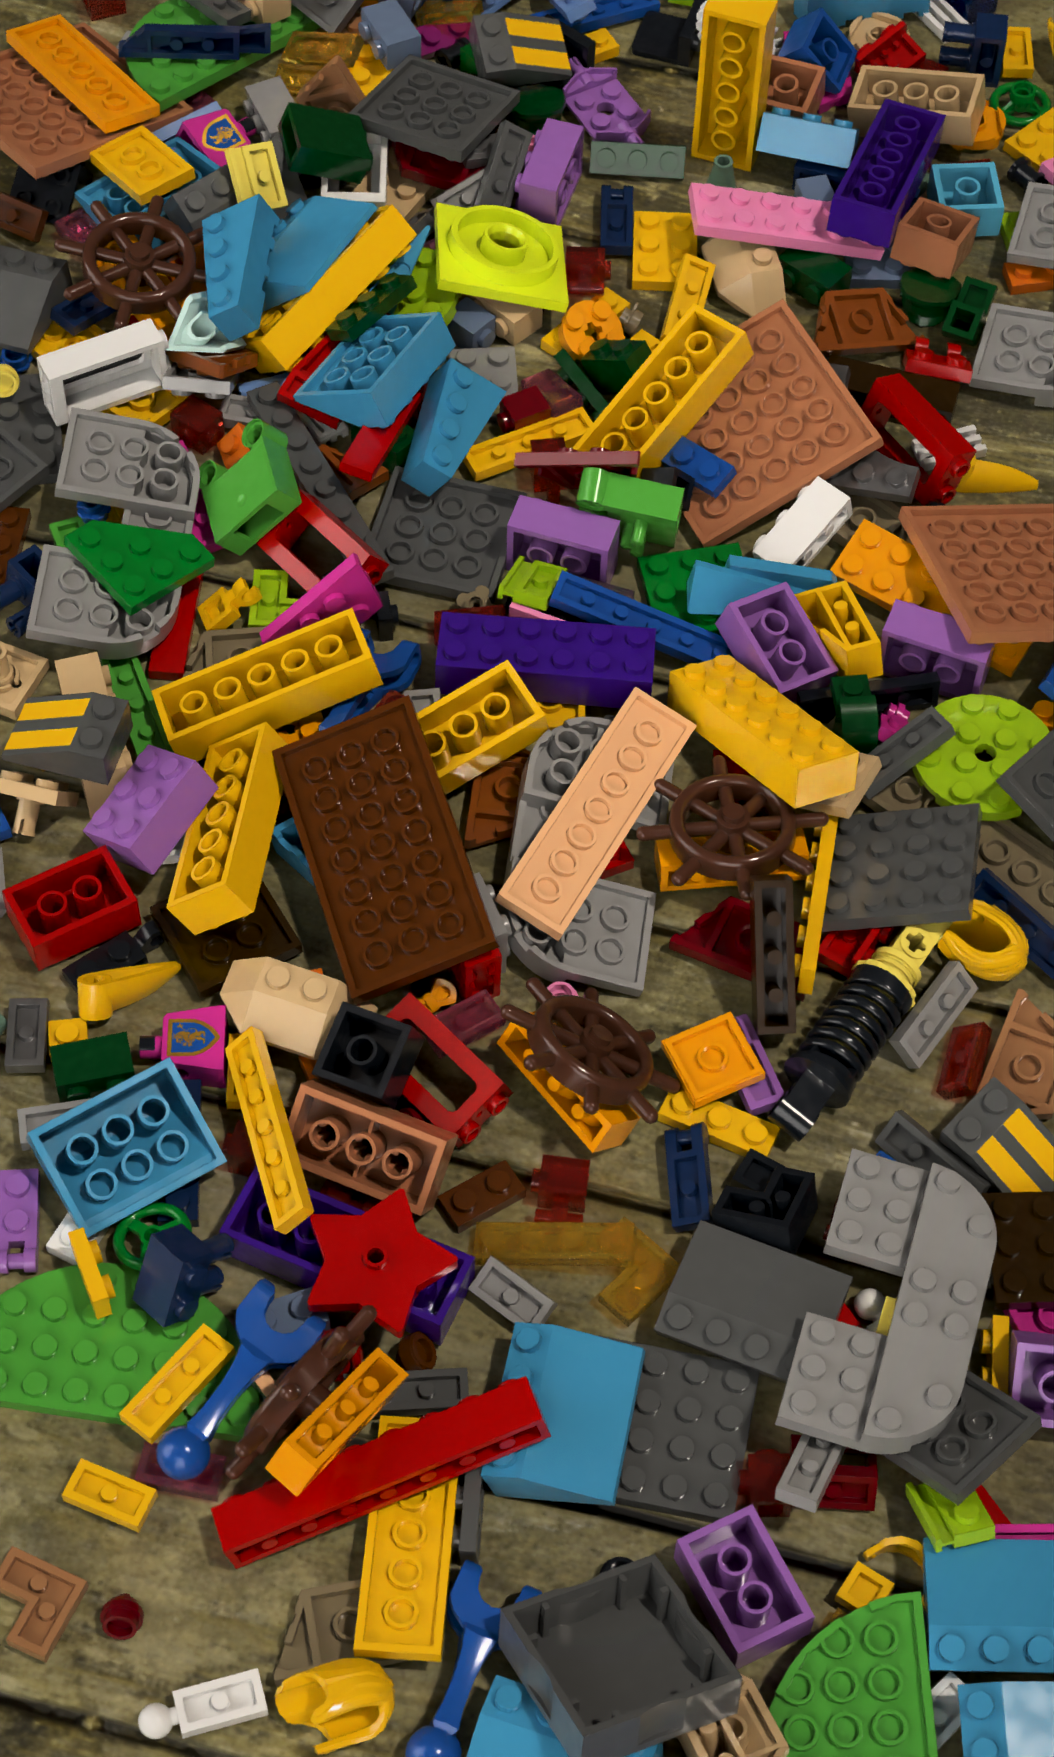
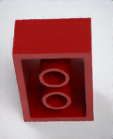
[2,845,142,971]

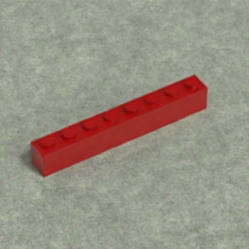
[211,1376,551,1569]

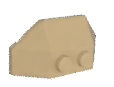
[701,237,787,319]
[220,956,378,1060]
[677,1674,790,1757]

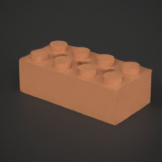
[288,1078,459,1216]

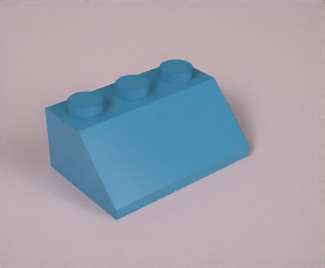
[756,106,860,169]

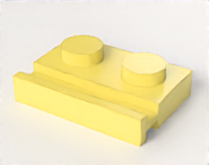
[224,141,288,210]

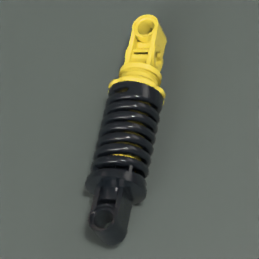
[767,922,953,1142]

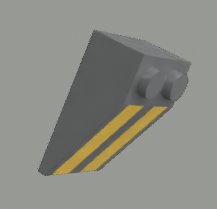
[468,12,572,87]
[1,692,133,785]
[939,1077,1054,1193]

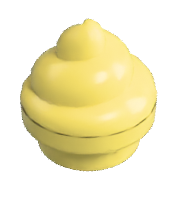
[0,364,20,398]

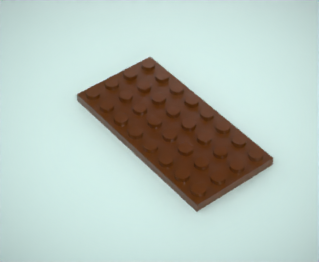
[272,695,499,1005]

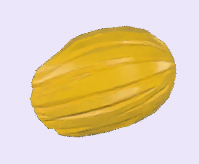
[937,899,1029,981]
[275,1657,395,1755]

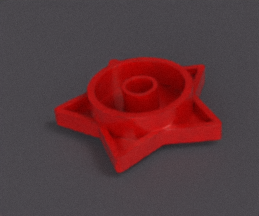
[307,1188,458,1338]

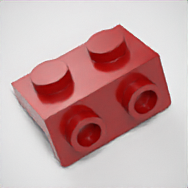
[854,20,926,75]
[817,926,895,978]

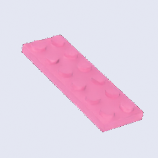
[688,182,884,261]

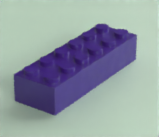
[826,98,946,248]
[435,611,656,708]
[219,1166,475,1346]

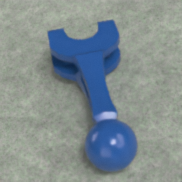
[318,628,422,731]
[156,1278,327,1481]
[405,1559,542,1757]

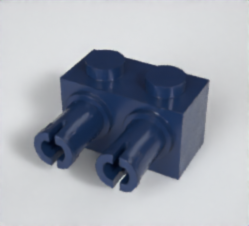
[938,12,1008,88]
[0,544,42,638]
[132,1224,234,1328]

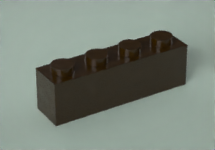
[828,354,961,425]
[749,874,796,1035]

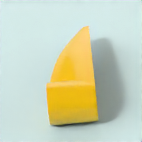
[956,455,1039,493]
[77,961,181,1021]

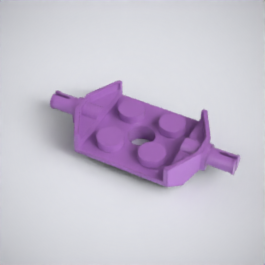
[562,56,651,143]

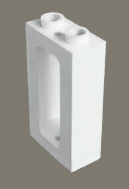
[321,132,389,207]
[36,318,171,426]

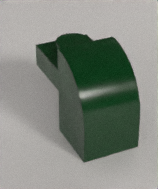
[941,276,998,346]
[830,674,878,754]

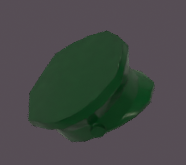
[510,84,566,135]
[899,268,962,328]

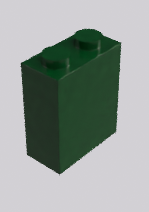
[277,102,373,184]

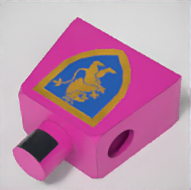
[175,109,256,167]
[139,1005,228,1088]

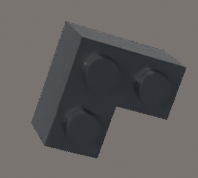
[712,1166,818,1255]

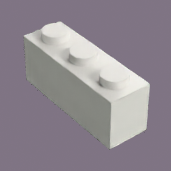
[752,476,853,567]

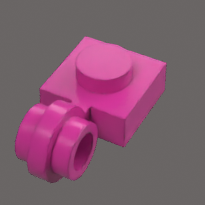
[878,702,910,742]

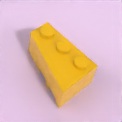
[794,580,883,679]

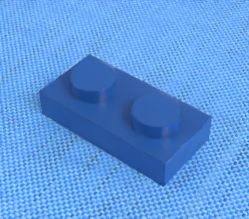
[661,436,737,499]

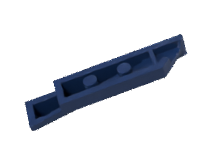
[118,23,271,60]

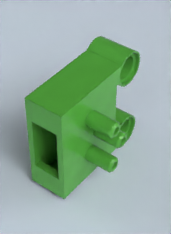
[199,418,302,556]
[575,467,685,557]

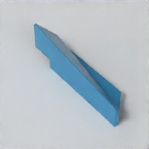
[687,555,838,615]

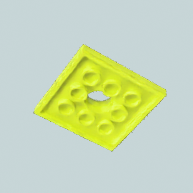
[434,202,569,313]

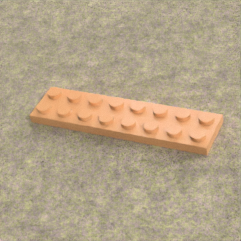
[494,686,697,942]

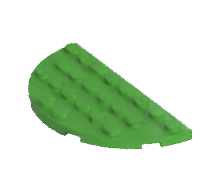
[126,0,321,112]
[0,1263,260,1442]
[769,1591,938,1757]

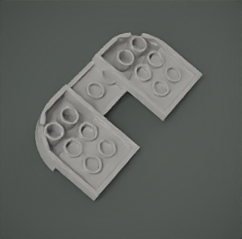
[969,182,1054,408]
[26,407,200,660]
[500,717,674,997]
[775,1148,997,1454]

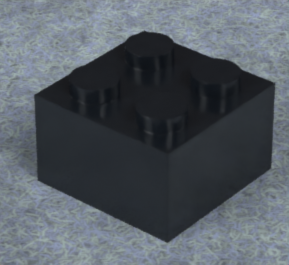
[312,1001,425,1110]

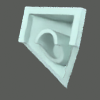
[165,291,247,353]

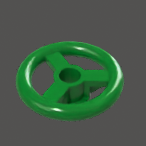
[990,80,1051,127]
[113,1202,192,1270]

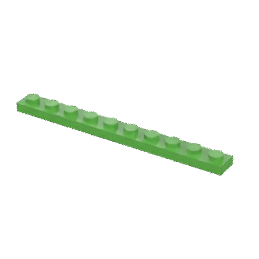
[49,516,174,758]

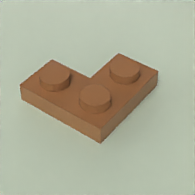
[0,1546,89,1663]

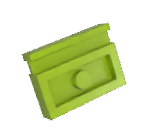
[497,555,568,611]
[906,1482,995,1553]

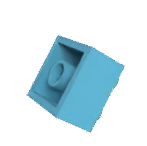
[926,162,1004,237]

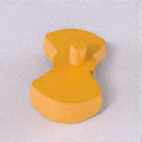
[417,977,457,1013]

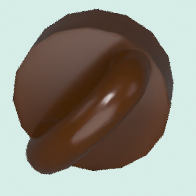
[396,1331,437,1371]

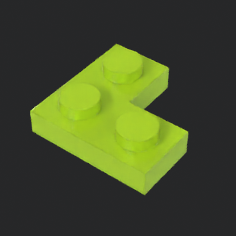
[248,569,298,628]

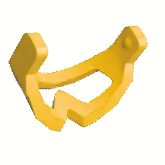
[862,1536,924,1611]

